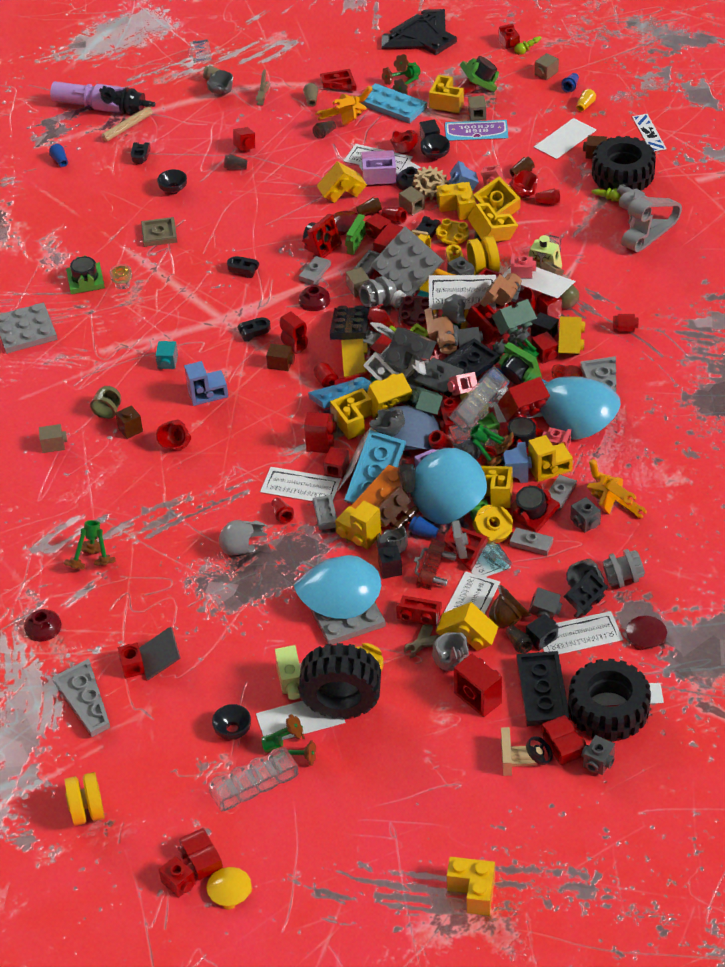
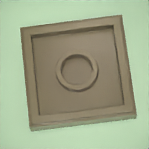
[141,217,177,247]

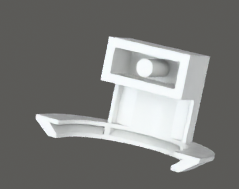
[363,322,426,381]

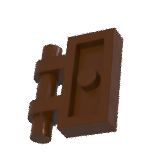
[376,486,419,530]

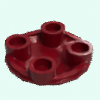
[333,211,358,235]
[399,295,429,326]
[626,615,667,650]

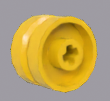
[467,236,500,275]
[65,772,105,826]

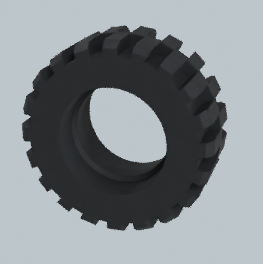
[592,136,656,191]
[299,643,381,719]
[568,659,651,741]

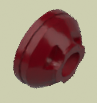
[299,285,330,311]
[24,609,62,642]

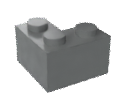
[384,327,436,369]

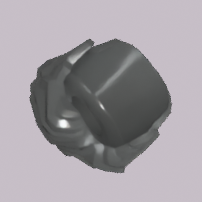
[207,70,233,95]
[442,294,466,324]
[370,409,405,437]
[454,437,486,459]
[376,527,408,553]
[566,559,604,588]

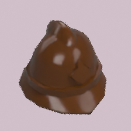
[489,585,532,628]

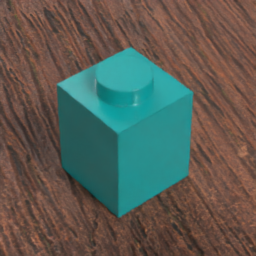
[155,341,178,369]

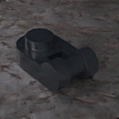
[131,142,151,164]
[415,216,441,238]
[227,256,259,278]
[237,317,271,342]

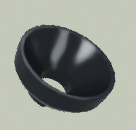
[421,134,450,160]
[396,167,418,190]
[157,169,187,194]
[212,704,251,739]

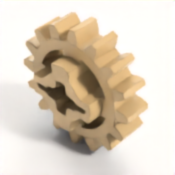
[412,166,449,200]

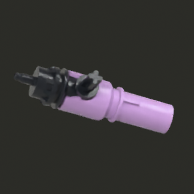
[50,81,155,115]

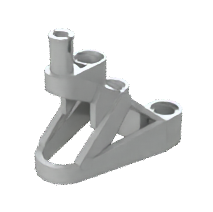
[617,184,682,252]

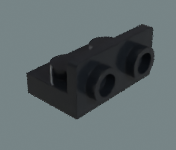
[563,570,608,618]

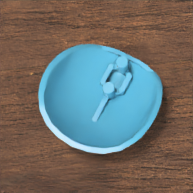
[540,376,621,440]
[410,448,487,524]
[294,555,381,619]

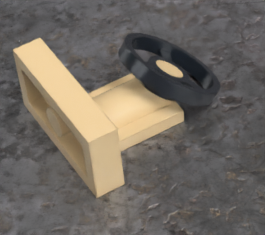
[501,727,553,776]

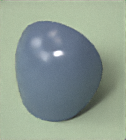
[371,405,441,450]

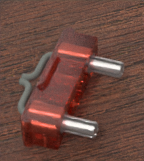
[414,538,457,590]

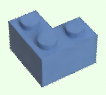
[184,361,228,406]

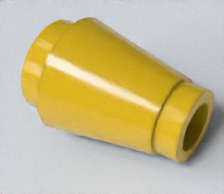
[576,89,596,112]

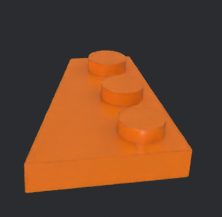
[351,465,407,509]

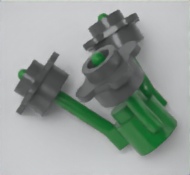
[492,328,540,358]

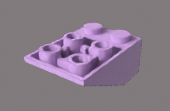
[361,150,396,185]

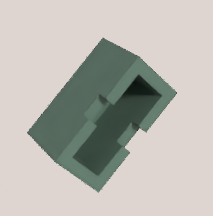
[492,299,537,335]
[410,387,442,415]

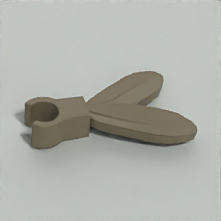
[256,69,270,105]
[404,624,440,658]

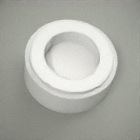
[390,290,406,308]

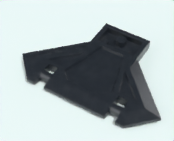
[382,9,457,55]

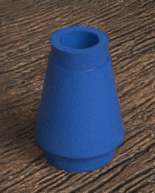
[561,73,579,92]
[49,144,68,167]
[408,516,439,539]

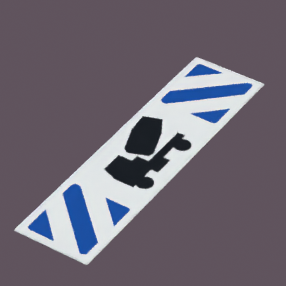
[632,114,666,151]

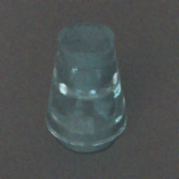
[483,542,512,571]

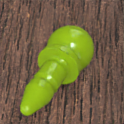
[514,36,541,54]
[591,188,622,202]

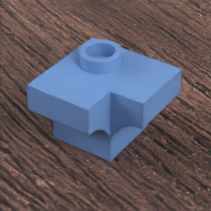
[448,161,479,191]
[503,442,532,483]

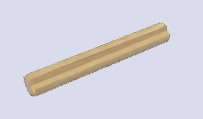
[101,107,153,142]

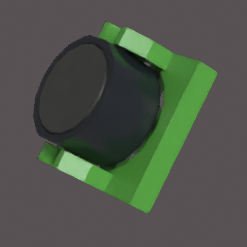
[460,56,499,92]
[66,255,105,294]
[499,342,542,385]

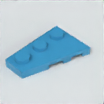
[308,377,371,409]

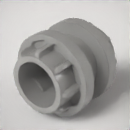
[359,276,397,308]
[603,549,645,588]

